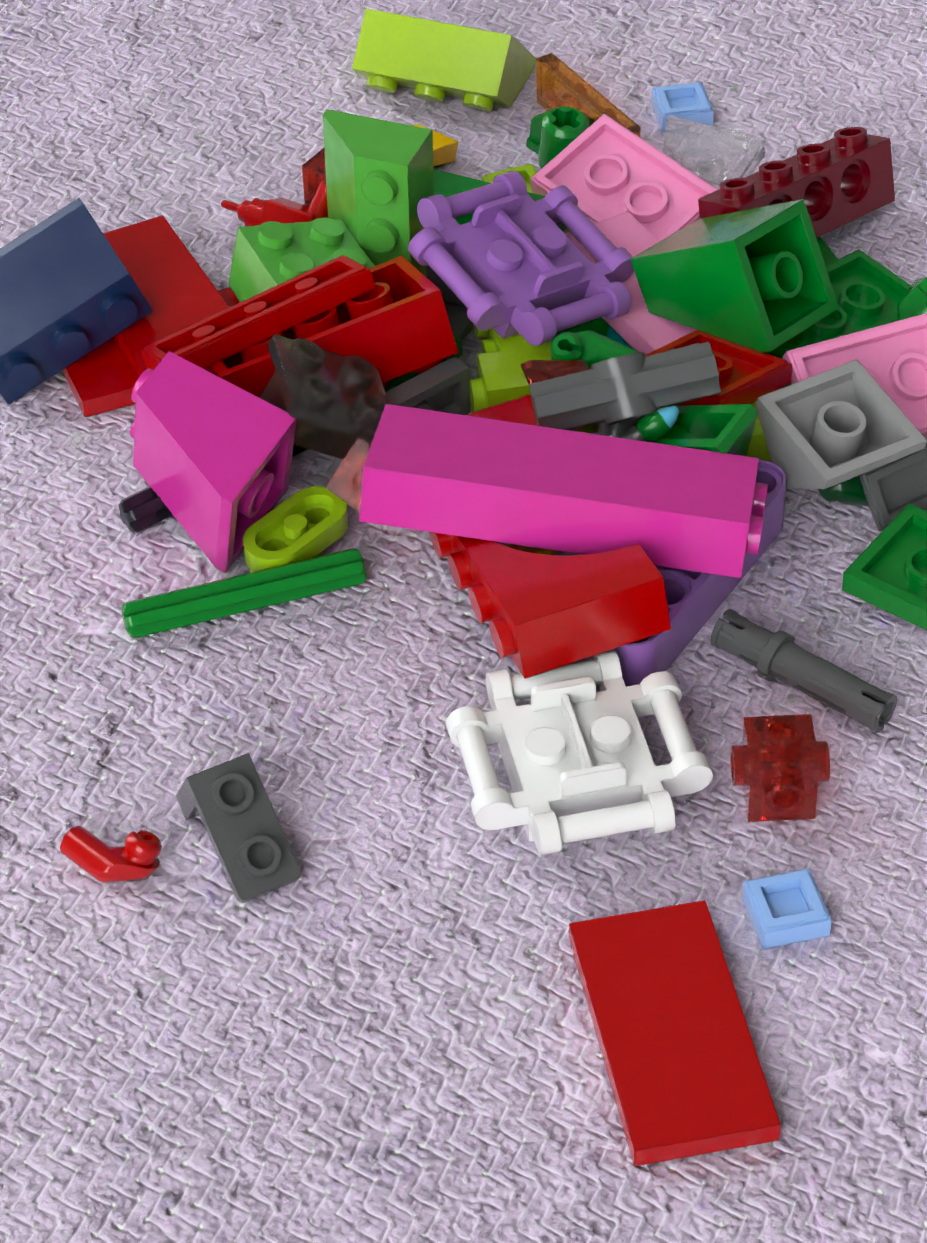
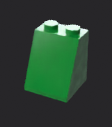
[630,199,839,353]

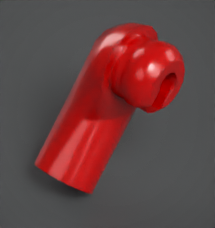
[60,826,162,882]

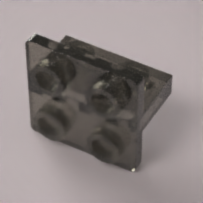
[260,334,389,464]

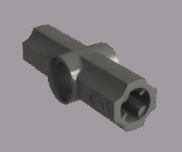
[529,342,721,431]

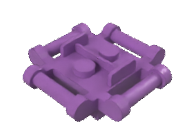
[408,171,634,346]

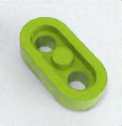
[243,486,349,572]

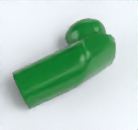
[550,330,640,373]

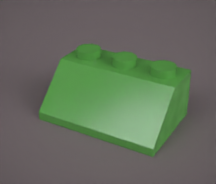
[323,109,434,277]

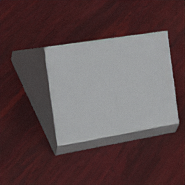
[756,359,927,489]

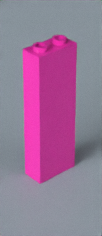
[359,404,768,578]

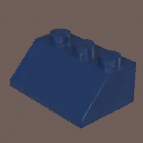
[0,198,153,405]

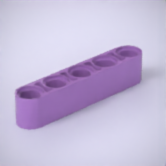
[612,460,786,687]

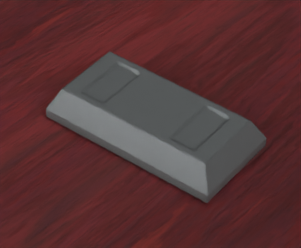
[859,443,927,531]

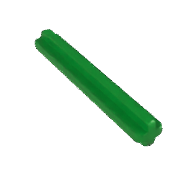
[122,548,366,638]

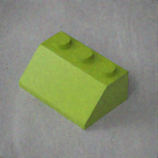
[352,9,537,112]

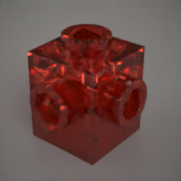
[730,714,830,822]

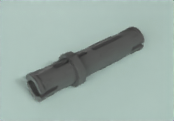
[710,609,897,733]

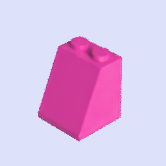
[130,351,297,573]

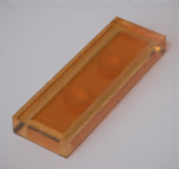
[536,53,640,137]

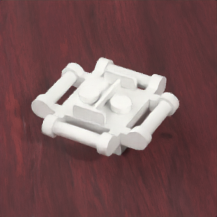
[446,649,713,855]

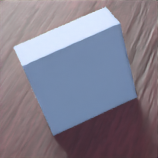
[651,82,714,132]
[742,868,832,949]

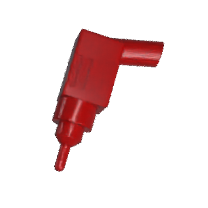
[221,181,328,226]

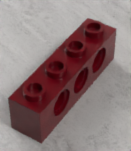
[698,127,895,238]

